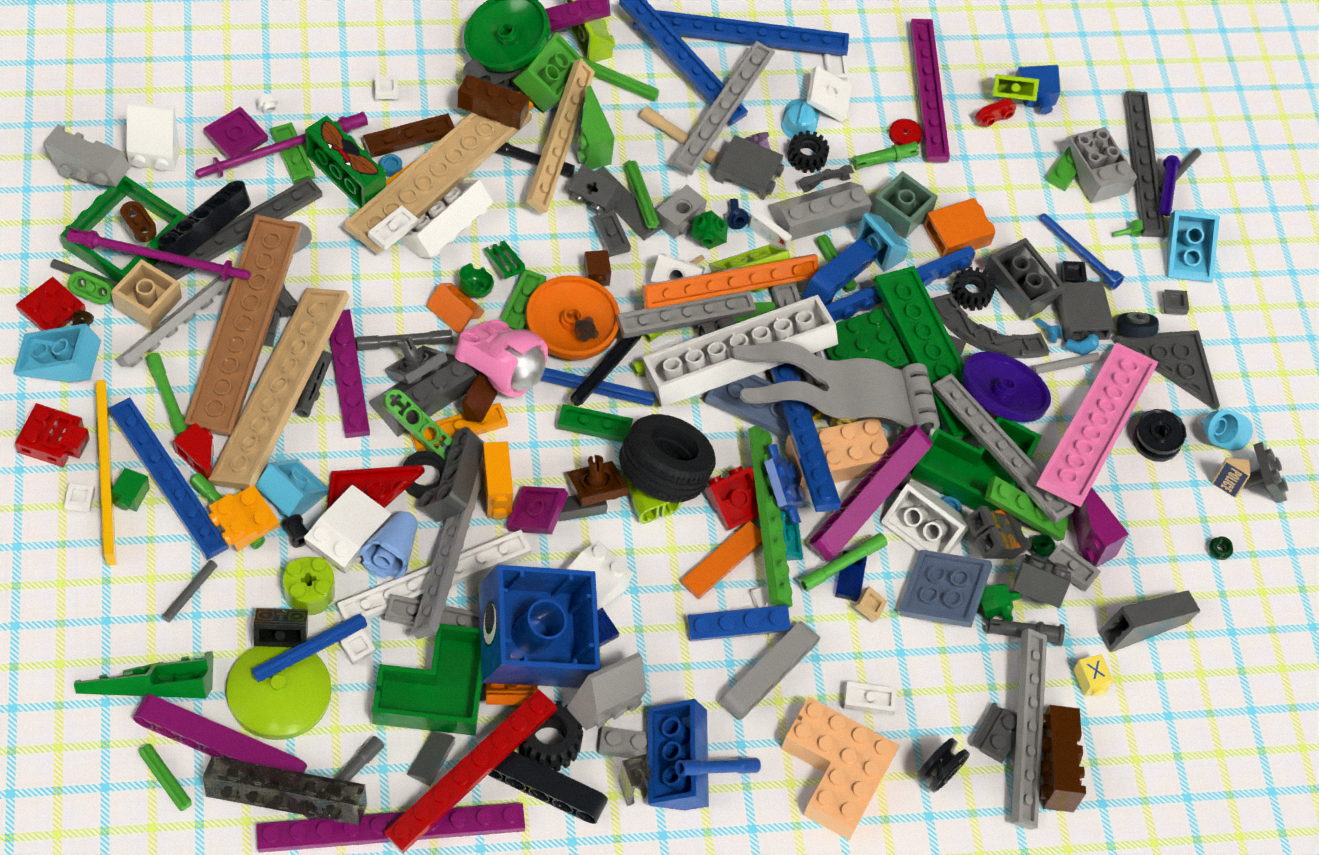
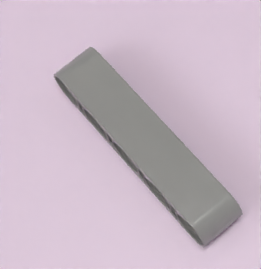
[721,621,820,720]

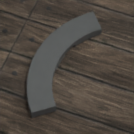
[931,293,1050,359]

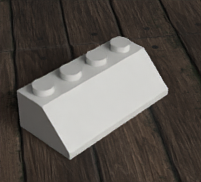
[398,180,493,258]

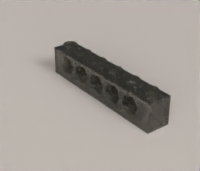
[203,756,367,825]

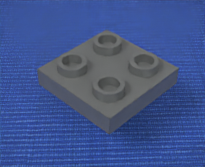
[385,336,448,384]
[1244,442,1288,503]

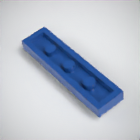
[688,605,791,642]

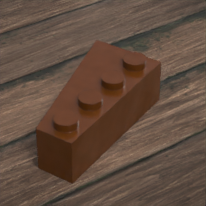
[1039,705,1086,813]

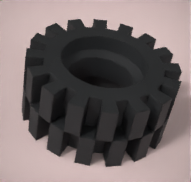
[787,130,829,173]
[951,267,995,311]

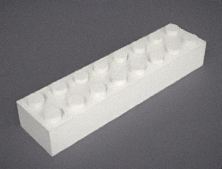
[642,295,838,407]

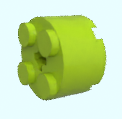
[283,557,335,615]

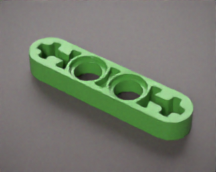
[382,389,453,461]

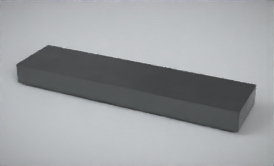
[595,166,662,240]

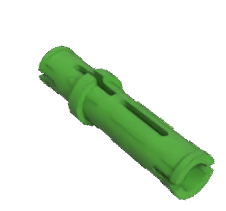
[852,141,919,170]

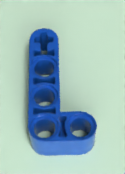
[802,238,879,306]

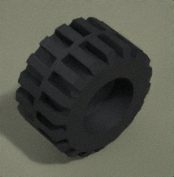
[518,701,583,771]

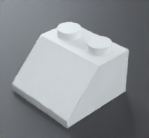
[567,540,634,610]

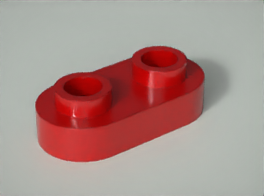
[975,98,1016,127]

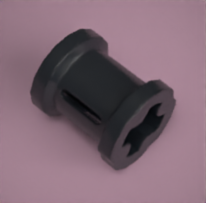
[282,514,309,548]

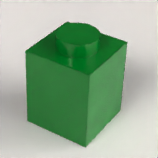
[111,468,150,512]

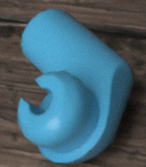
[1064,334,1099,355]

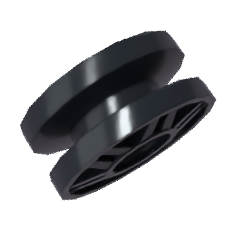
[1133,409,1186,462]
[916,737,970,793]

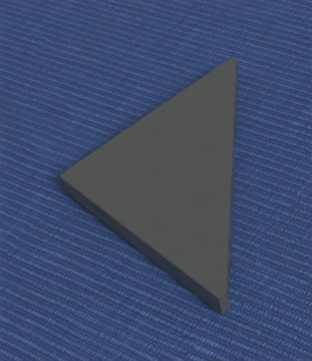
[1113,330,1220,410]

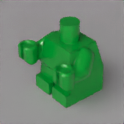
[981,584,1022,621]

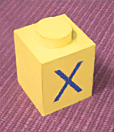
[1073,654,1113,697]

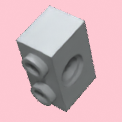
[656,185,707,239]

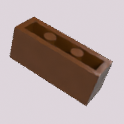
[458,74,529,130]

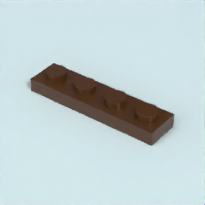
[363,113,455,158]

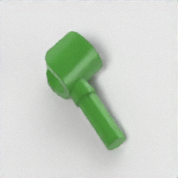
[1112,220,1143,237]

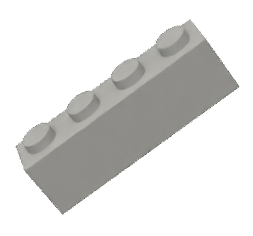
[768,182,872,241]

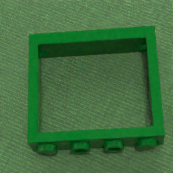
[60,176,187,282]

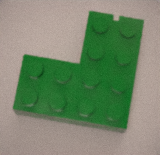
[912,416,1042,511]
[372,624,482,736]

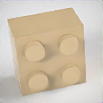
[111,259,182,330]

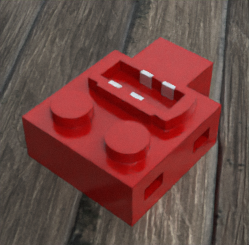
[15,403,90,468]

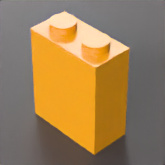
[482,441,513,519]

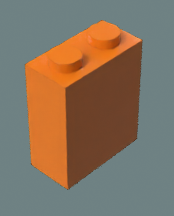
[923,198,995,257]

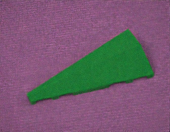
[74,651,214,699]

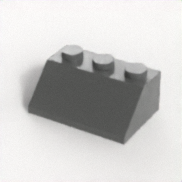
[984,238,1066,321]

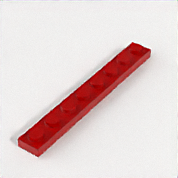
[384,689,557,853]

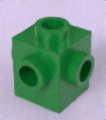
[692,210,728,249]

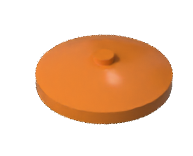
[526,275,620,360]

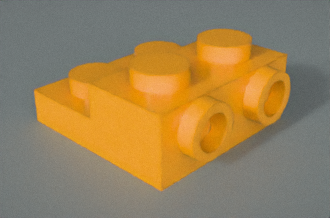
[208,484,280,552]

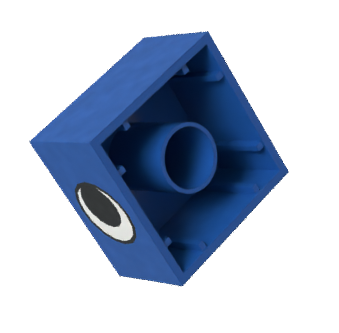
[479,564,601,688]

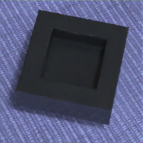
[1061,261,1087,283]

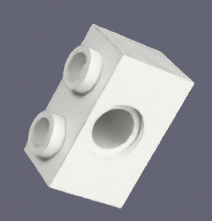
[651,253,705,282]

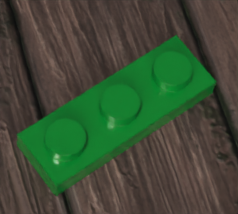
[557,404,633,442]

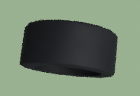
[403,451,446,499]

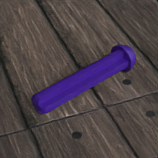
[1159,155,1181,217]

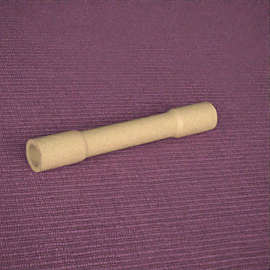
[640,106,719,164]

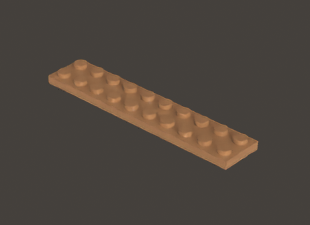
[184,215,302,437]

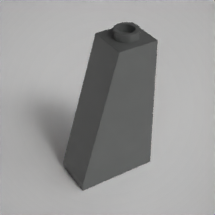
[1098,590,1201,652]

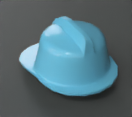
[782,99,820,139]
[1201,409,1253,450]

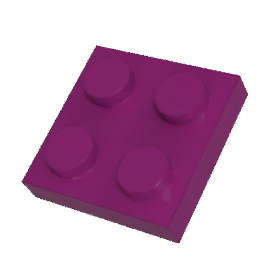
[203,106,268,159]
[506,486,568,534]

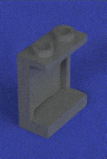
[715,135,785,200]

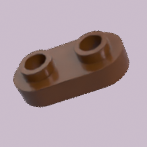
[120,201,157,242]

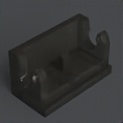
[618,754,651,806]

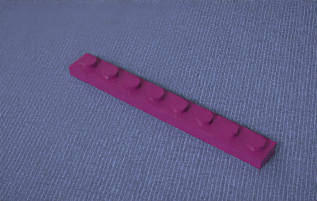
[910,19,950,162]

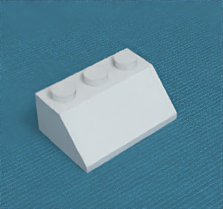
[881,480,969,554]

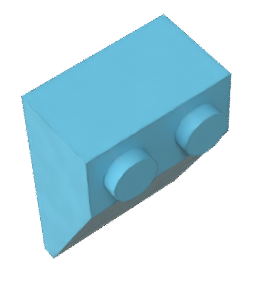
[1167,210,1220,283]
[13,323,101,383]

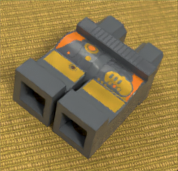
[965,506,1032,560]

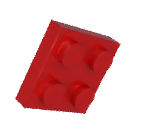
[16,277,86,331]

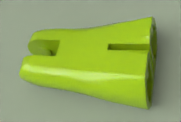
[621,468,682,524]

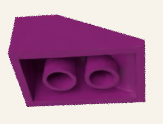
[1070,487,1129,568]

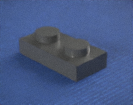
[593,210,631,257]

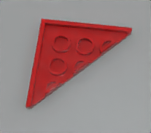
[322,465,425,559]

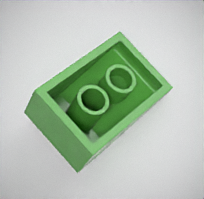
[513,32,587,112]
[576,86,615,169]

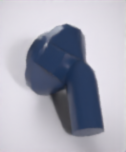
[726,198,749,230]

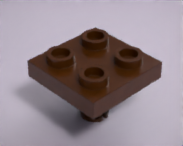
[566,455,628,506]

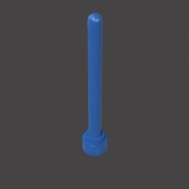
[1039,213,1125,290]

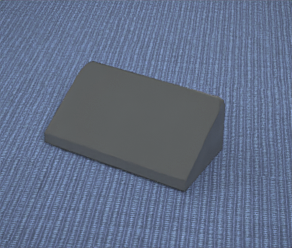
[558,495,608,522]
[407,731,455,786]

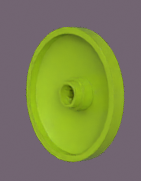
[227,646,331,740]

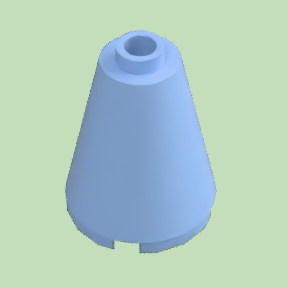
[359,511,418,580]

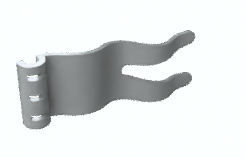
[732,341,940,429]

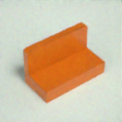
[427,283,484,333]

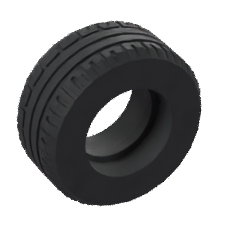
[619,414,716,503]

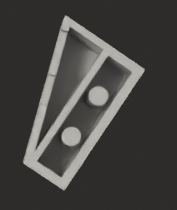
[43,124,131,187]

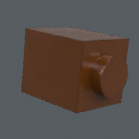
[583,250,611,286]

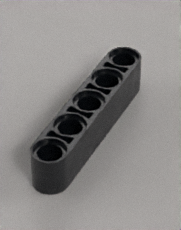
[158,180,251,264]
[488,751,608,824]

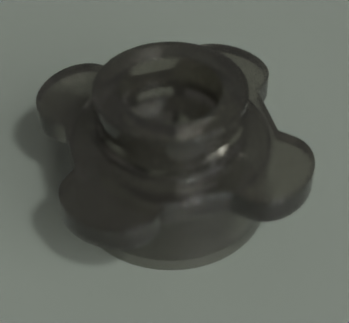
[574,316,599,342]

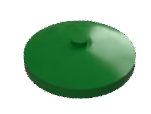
[464,0,551,73]

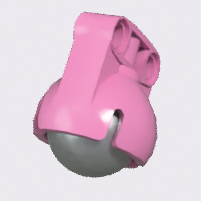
[454,320,548,398]

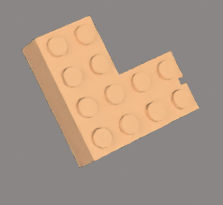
[781,696,900,841]

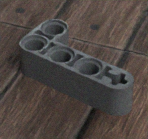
[462,59,523,89]
[418,427,484,522]

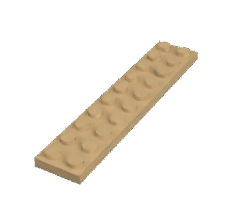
[344,112,532,254]
[208,288,350,489]

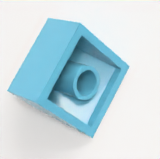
[856,213,909,272]
[255,459,329,517]

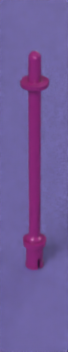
[195,111,368,178]
[67,227,251,281]

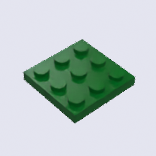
[825,308,909,370]

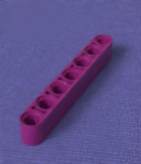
[809,424,933,561]
[132,694,307,790]

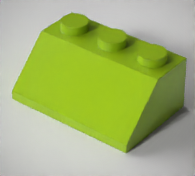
[565,0,615,62]
[709,244,790,292]

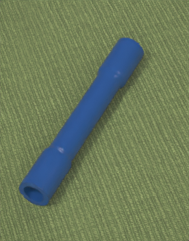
[675,757,761,776]

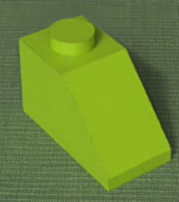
[993,74,1039,101]

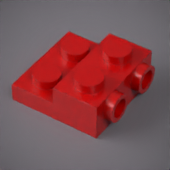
[704,466,759,531]

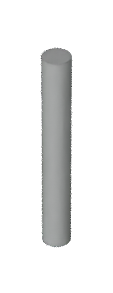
[1032,352,1100,374]

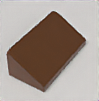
[462,372,497,422]

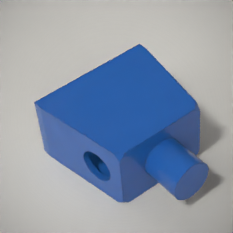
[1016,65,1060,114]

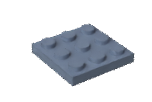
[899,550,992,628]

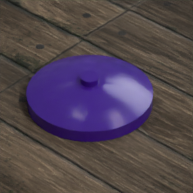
[961,352,1051,422]

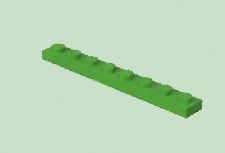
[748,425,793,608]

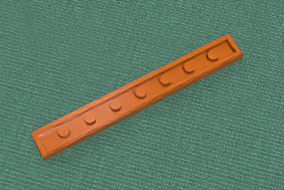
[642,254,819,309]

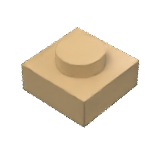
[854,586,887,622]

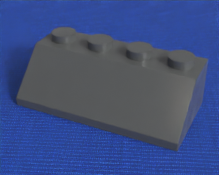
[369,353,476,437]

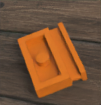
[486,683,538,705]

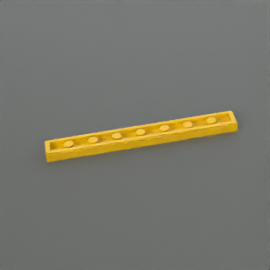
[96,380,117,566]

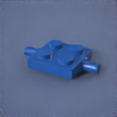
[764,444,806,525]

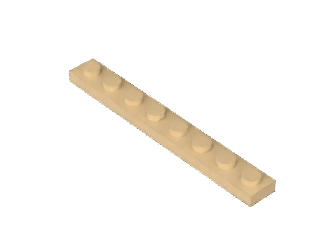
[526,58,595,214]

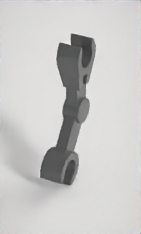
[799,165,855,193]

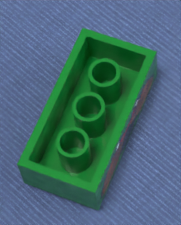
[305,115,387,209]

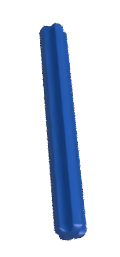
[540,367,655,406]
[251,614,367,682]

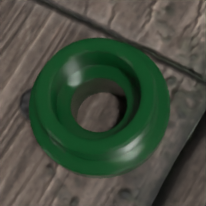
[1031,534,1056,557]
[1209,536,1233,560]

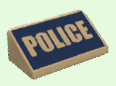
[1212,458,1250,497]

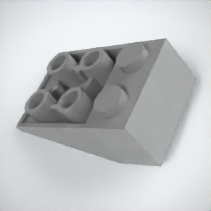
[1068,127,1137,203]

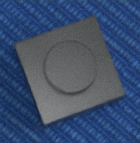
[1162,289,1189,315]

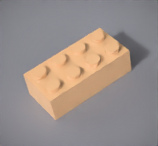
[784,418,890,490]

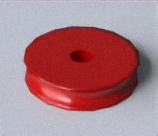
[889,119,922,146]

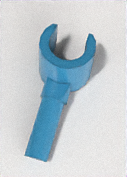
[1035,318,1063,343]

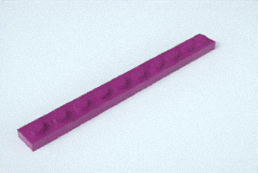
[257,803,525,853]

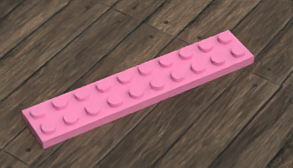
[1036,342,1158,507]

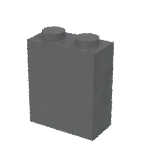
[1054,281,1114,342]

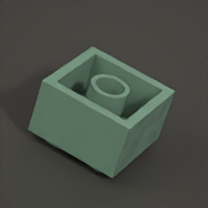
[871,171,938,238]

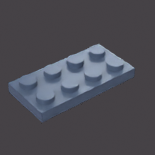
[705,375,810,439]

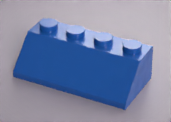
[648,699,709,811]

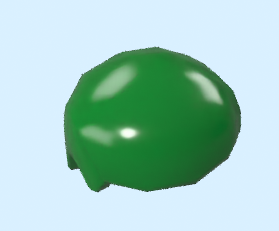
[458,263,494,298]

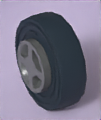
[1117,312,1159,338]

